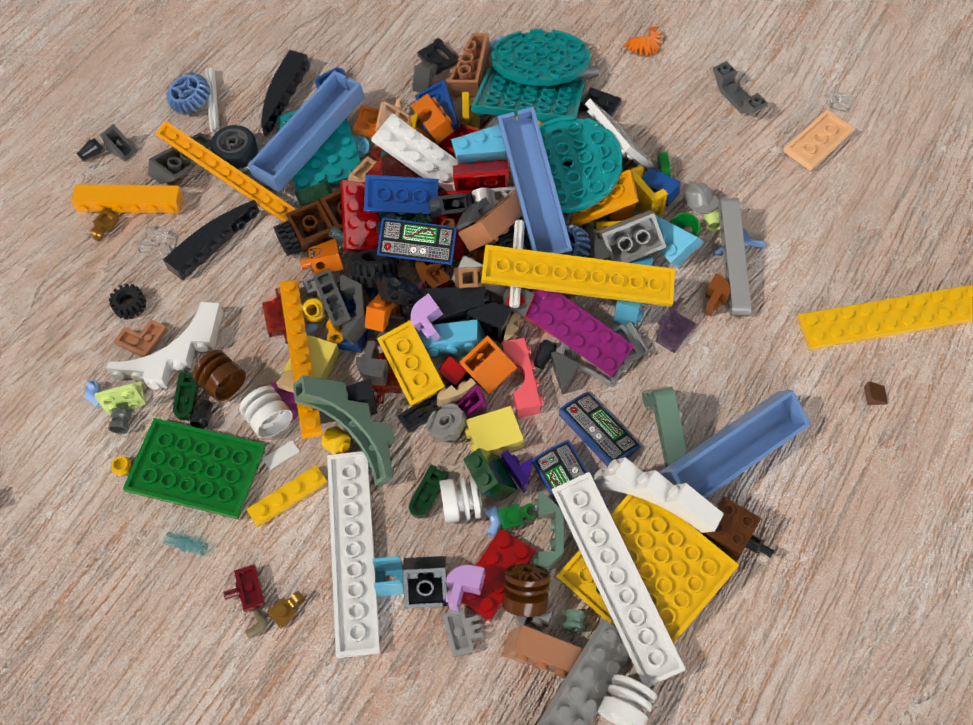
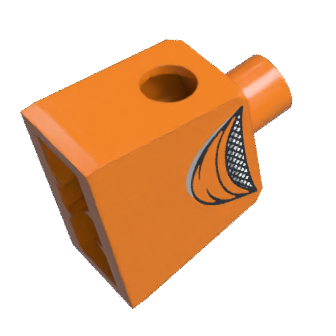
[300,238,344,275]

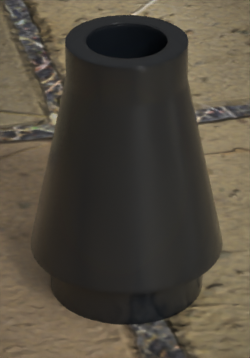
[76,138,104,161]
[534,340,557,369]
[190,400,213,429]

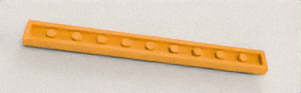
[155,121,295,222]
[279,280,322,439]

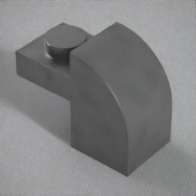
[356,341,390,386]

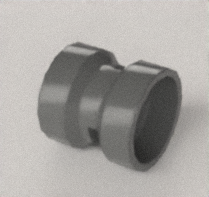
[108,408,132,434]

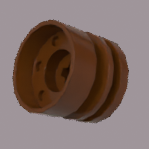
[192,350,246,402]
[503,563,550,617]

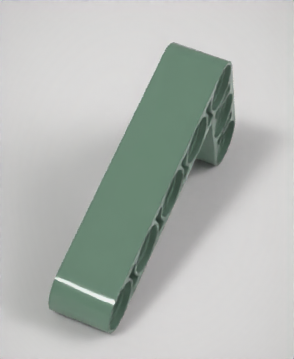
[642,387,687,468]

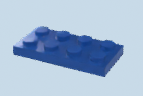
[415,80,460,140]
[364,175,439,216]

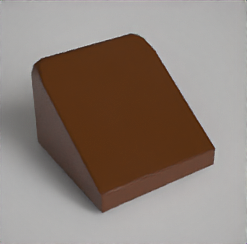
[864,382,888,405]

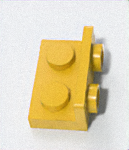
[462,92,480,129]

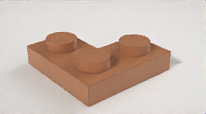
[114,320,168,357]

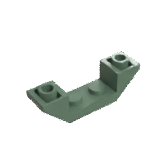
[534,492,564,571]

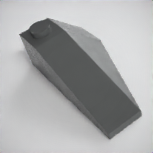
[148,133,211,184]

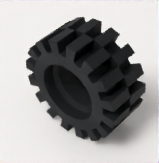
[273,221,301,256]
[109,284,146,320]

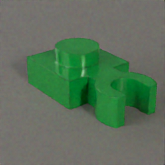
[497,503,536,530]

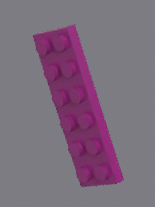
[527,289,635,377]

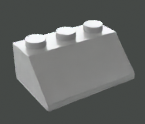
[599,210,666,263]

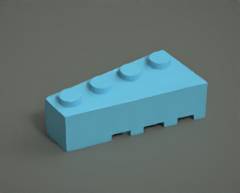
[451,119,518,164]
[613,256,655,327]
[417,320,486,357]

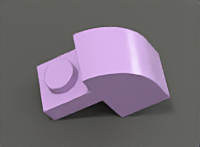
[411,294,443,342]
[446,565,485,612]

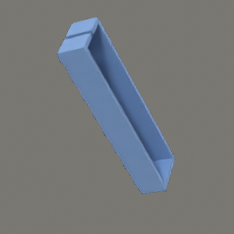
[248,70,365,192]
[497,107,572,255]
[659,390,811,499]

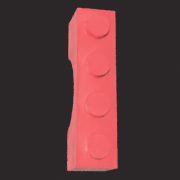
[502,338,544,418]

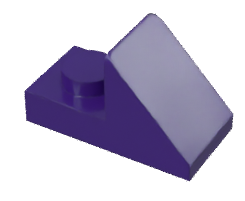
[501,450,533,493]

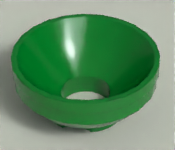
[670,212,701,237]

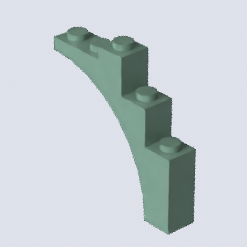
[293,375,394,486]

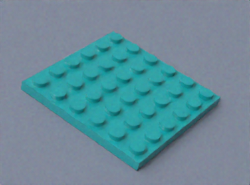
[471,67,586,122]

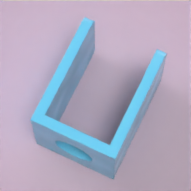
[372,556,404,597]

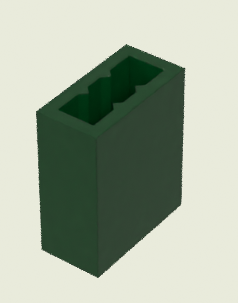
[463,448,518,501]

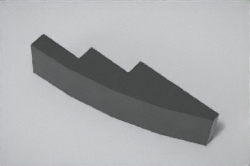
[313,269,351,327]

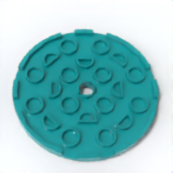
[492,29,590,86]
[539,116,622,213]

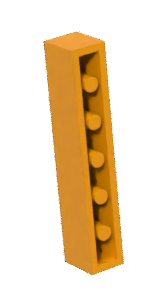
[71,184,184,214]

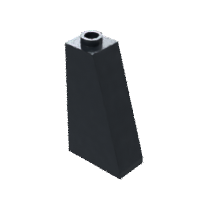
[419,286,491,325]
[319,379,378,424]

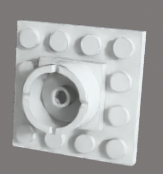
[585,99,656,170]

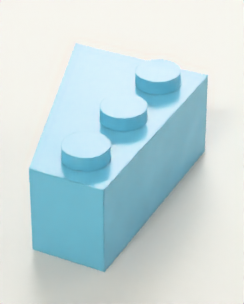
[655,215,704,267]

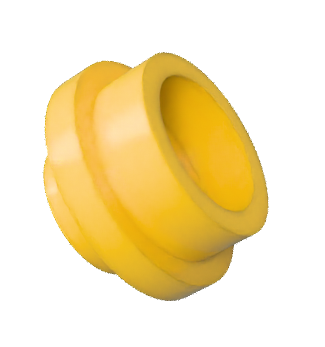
[111,456,132,476]

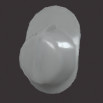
[683,181,719,214]

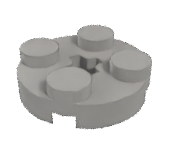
[427,403,466,442]

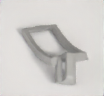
[556,344,622,386]

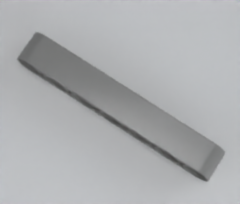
[718,198,751,316]

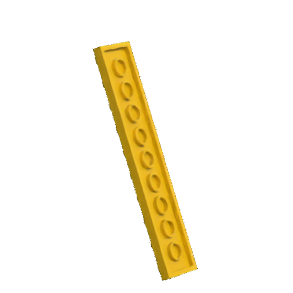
[481,245,675,307]
[797,284,973,350]

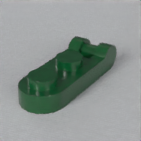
[173,370,199,420]
[409,464,450,519]

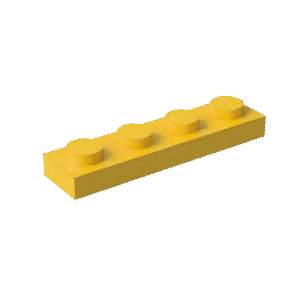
[246,465,328,527]

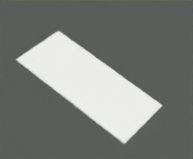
[262,440,300,470]

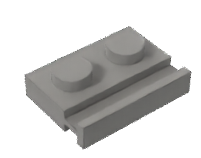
[611,321,649,365]

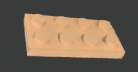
[783,110,854,171]

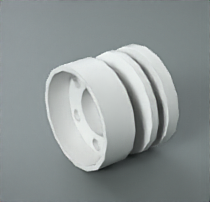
[239,386,293,439]
[439,476,482,523]
[598,674,657,725]

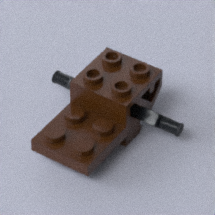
[702,496,775,595]

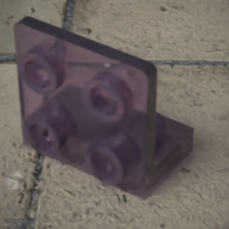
[656,297,696,353]

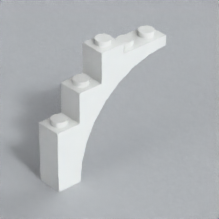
[107,302,223,389]
[593,457,724,533]

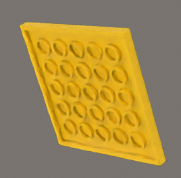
[556,494,739,644]

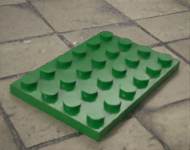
[123,418,266,520]

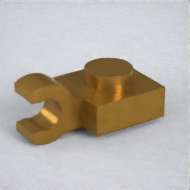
[90,210,120,242]
[267,591,306,629]

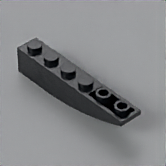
[261,50,310,137]
[163,200,260,281]

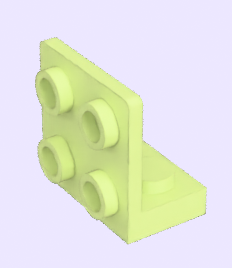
[95,381,146,414]

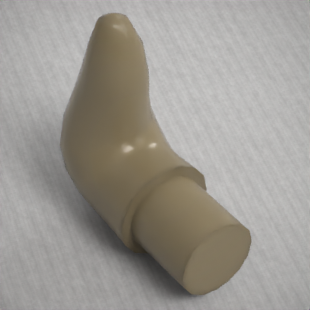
[245,609,268,638]

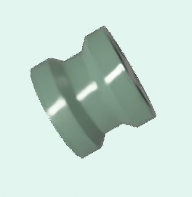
[563,609,587,633]

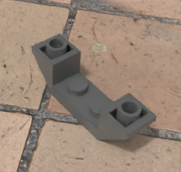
[713,61,768,113]
[338,275,369,346]

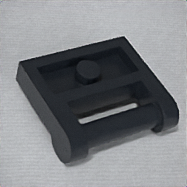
[417,38,459,75]
[579,87,622,117]

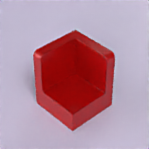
[437,356,467,385]

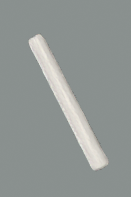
[205,67,220,133]
[509,220,525,308]

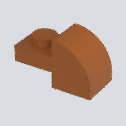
[415,260,451,288]
[704,273,730,316]

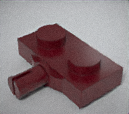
[223,564,266,612]

